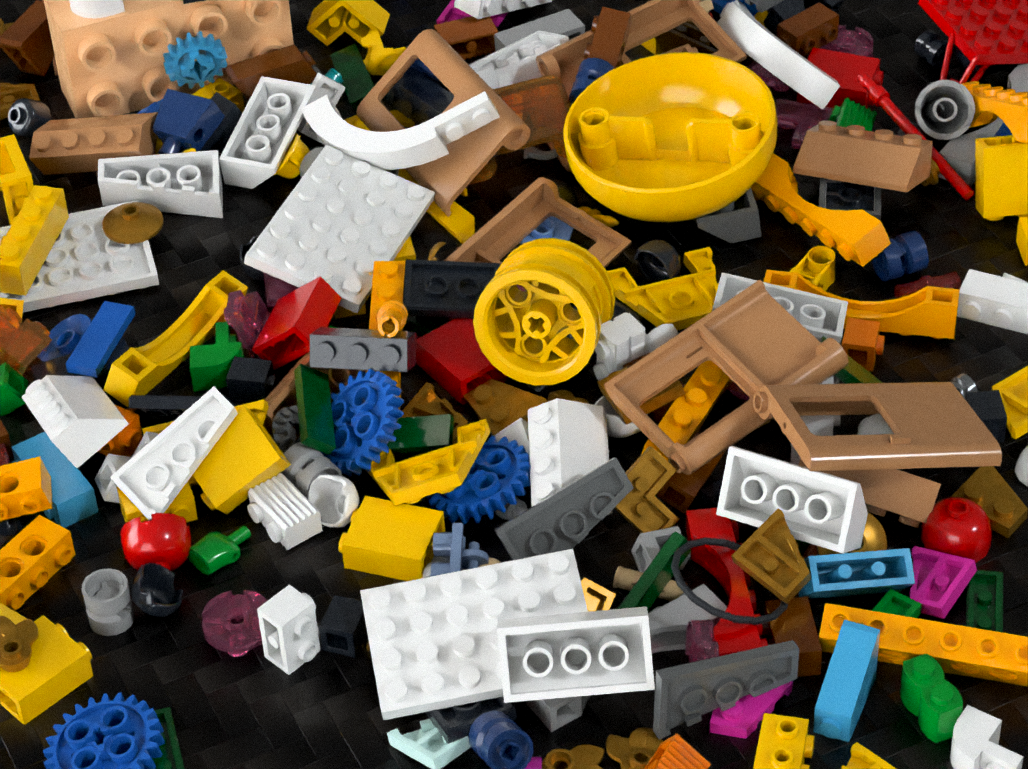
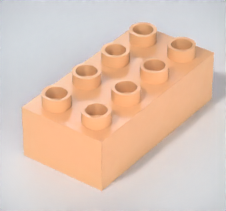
[44,0,294,118]

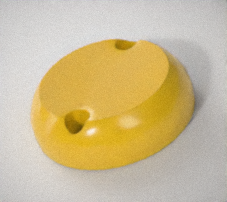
[563,52,777,222]

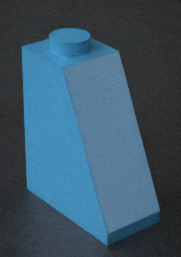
[813,619,880,742]

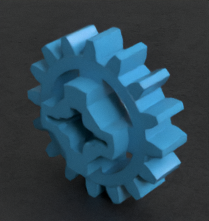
[163,31,227,89]

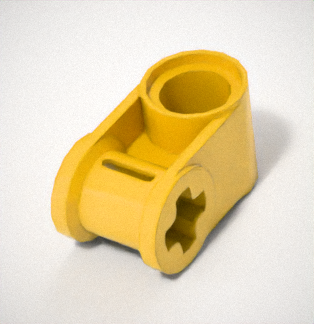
[790,246,835,291]

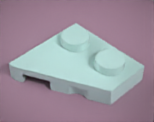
[387,719,471,769]

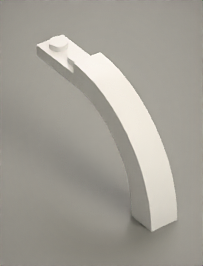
[717,0,840,110]
[301,91,500,170]

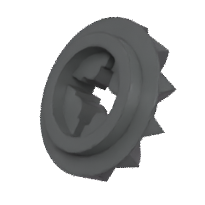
[272,405,301,453]

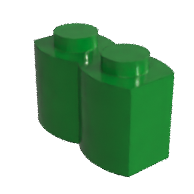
[900,654,963,743]

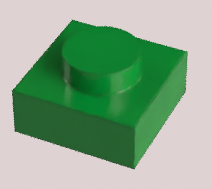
[872,589,922,618]

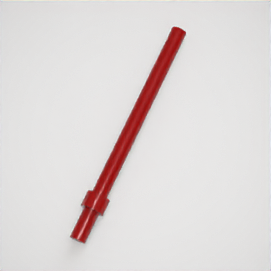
[857,72,974,200]

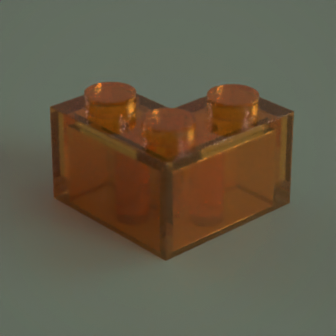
[0,305,52,377]

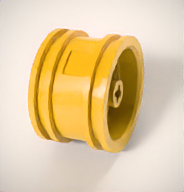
[473,238,615,386]

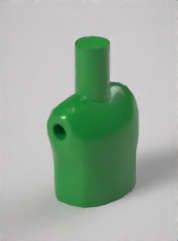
[188,526,251,575]

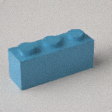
[11,432,98,528]
[798,548,915,599]

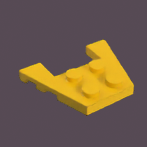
[607,247,719,331]
[366,419,490,505]

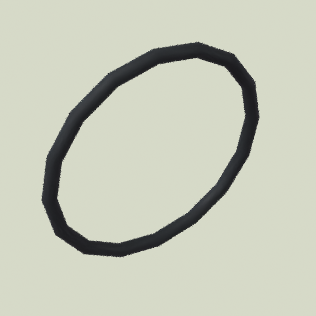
[671,537,788,625]

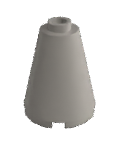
[914,80,976,140]

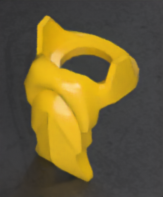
[360,29,406,76]

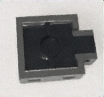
[819,178,881,221]

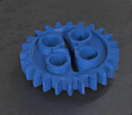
[320,369,404,476]
[426,436,531,524]
[43,693,165,769]

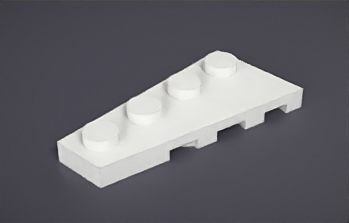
[110,387,238,521]

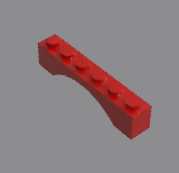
[686,508,768,658]

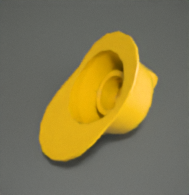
[274,133,310,179]

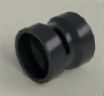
[914,30,955,69]

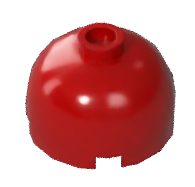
[920,497,992,563]
[120,513,191,571]

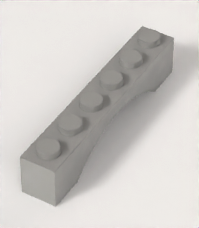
[938,64,1028,187]
[526,584,727,732]

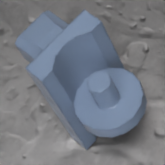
[430,523,489,577]

